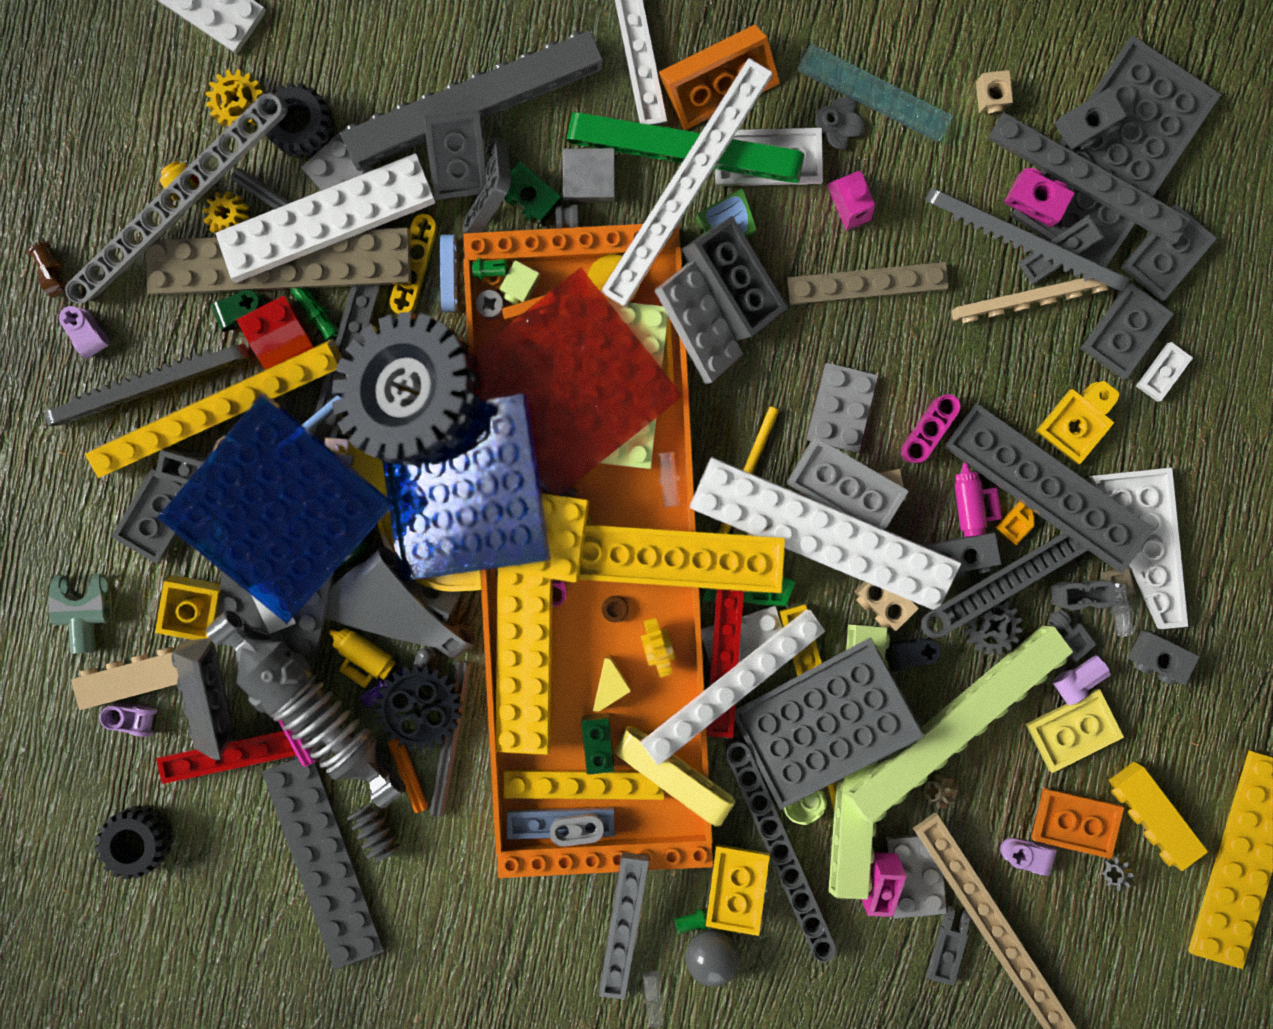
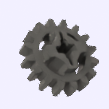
[962,601,1022,655]

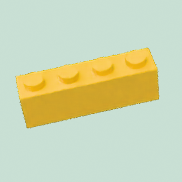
[1108,762,1208,871]

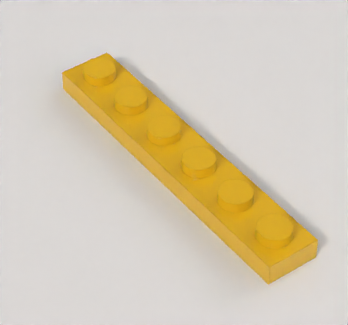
[504,769,664,800]

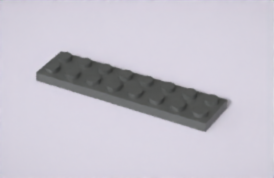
[943,403,1154,573]
[262,757,385,969]

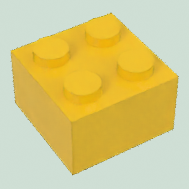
[155,575,221,640]

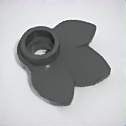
[815,97,866,150]

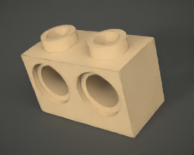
[854,581,919,631]

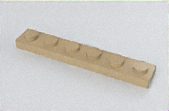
[951,278,1109,324]

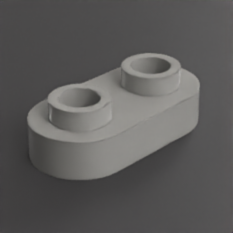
[550,813,604,846]

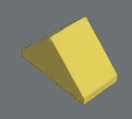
[593,655,631,712]

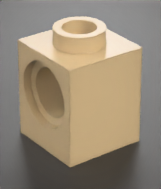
[976,70,1013,116]

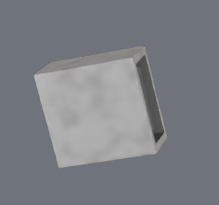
[563,149,614,202]

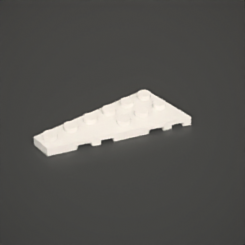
[1089,468,1188,629]

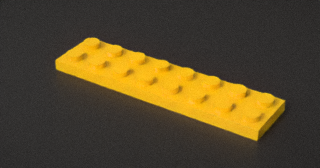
[579,525,785,593]
[496,536,553,755]
[1188,750,1273,969]

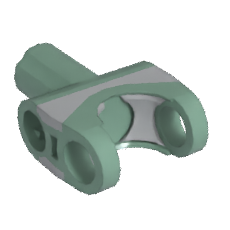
[49,573,112,654]

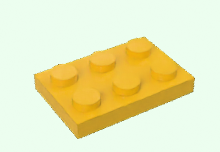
[706,844,770,936]

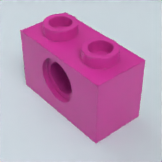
[1004,168,1074,227]
[862,852,907,917]

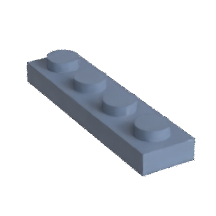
[507,807,615,839]

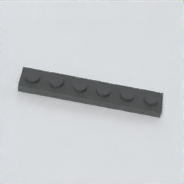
[599,852,649,999]

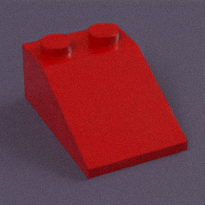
[237,295,316,370]

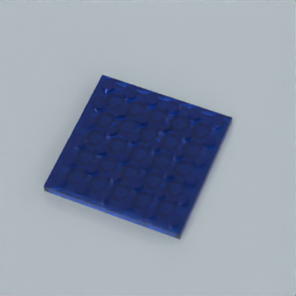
[157,393,394,624]
[382,394,551,581]

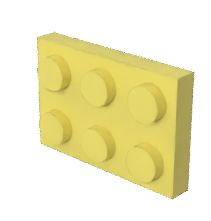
[1026,689,1124,773]

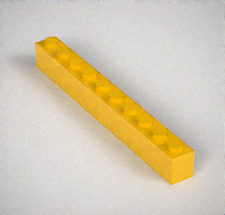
[85,339,343,478]

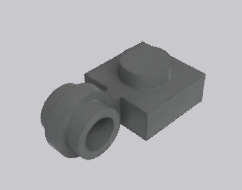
[1048,610,1096,661]

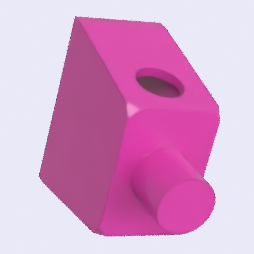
[827,170,875,231]

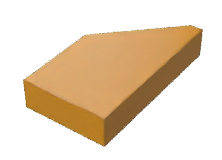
[995,501,1035,546]

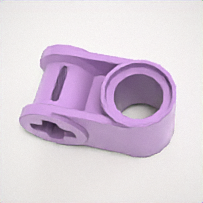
[59,306,110,359]
[100,702,158,737]
[1000,838,1057,876]

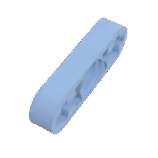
[440,235,457,312]

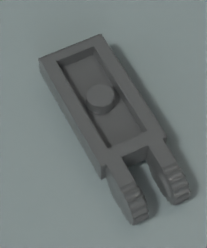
[926,906,970,986]

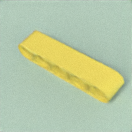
[614,726,735,826]

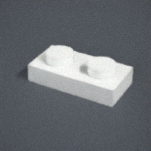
[1136,342,1193,402]

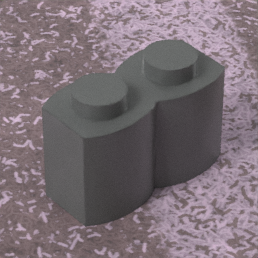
[1051,579,1116,610]

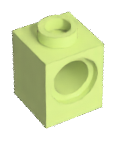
[500,261,541,305]

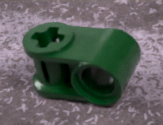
[210,290,267,332]

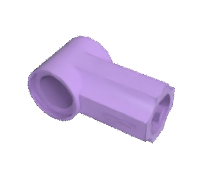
[1052,655,1111,705]

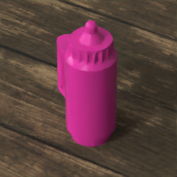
[954,463,1002,537]

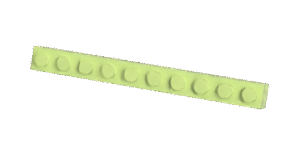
[829,624,890,900]
[843,626,1073,824]

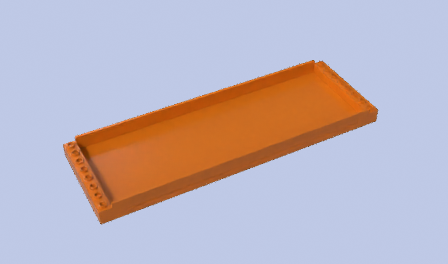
[463,224,713,878]

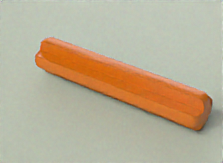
[388,737,429,813]

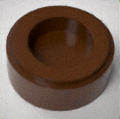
[602,595,628,623]

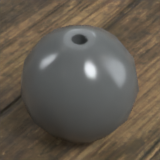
[685,929,741,988]

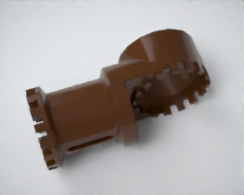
[26,240,66,298]

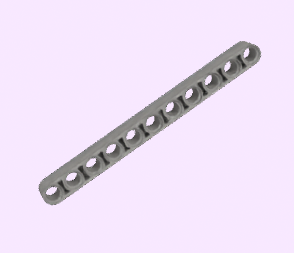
[65,94,288,303]

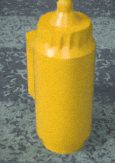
[329,628,396,689]

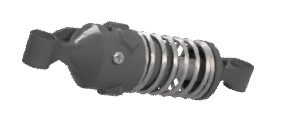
[206,610,406,808]

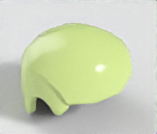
[784,789,827,825]

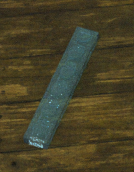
[797,43,953,143]

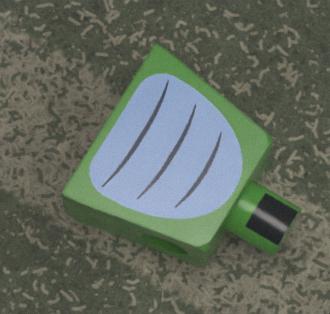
[696,189,756,246]

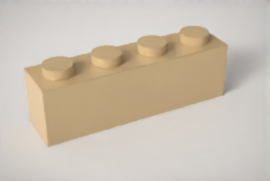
[71,646,178,710]

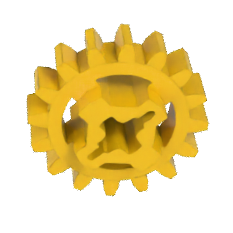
[205,69,265,127]
[641,618,675,677]

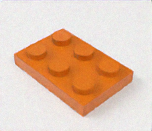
[1031,787,1124,859]

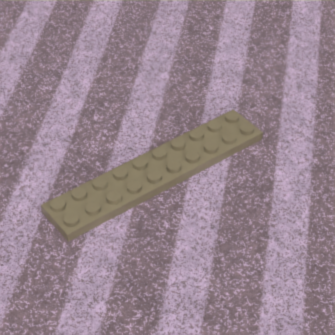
[146,228,411,296]

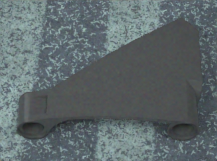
[326,547,476,659]

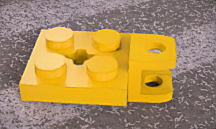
[1036,381,1119,464]

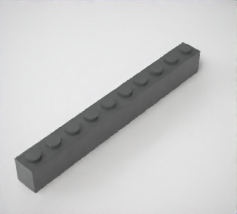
[340,30,602,170]

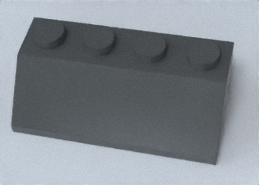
[681,216,787,341]
[172,638,234,760]

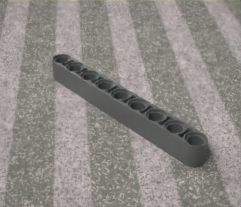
[725,738,836,962]

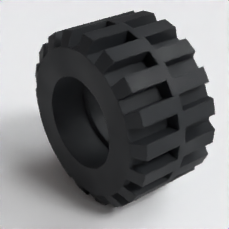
[266,82,335,159]
[95,805,173,880]

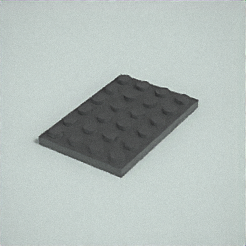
[734,638,925,810]

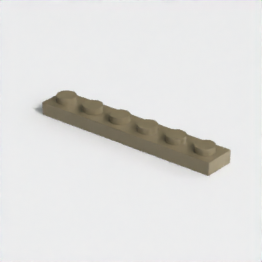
[786,262,949,306]

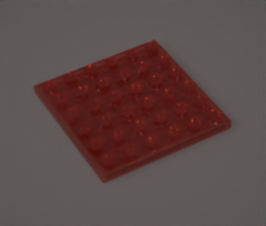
[473,267,683,496]

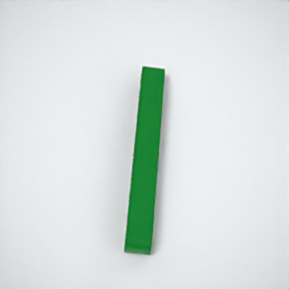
[566,112,805,183]

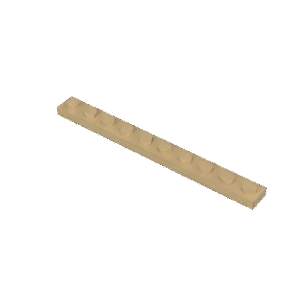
[913,813,1076,1029]

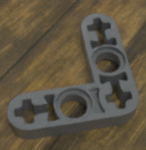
[463,137,511,233]

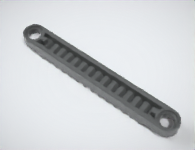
[925,187,1130,292]
[44,344,250,427]
[921,533,1087,638]

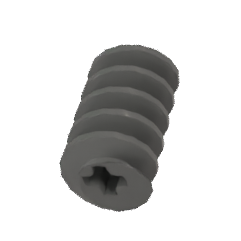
[347,802,400,863]

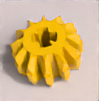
[202,191,250,234]

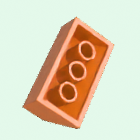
[659,25,780,130]

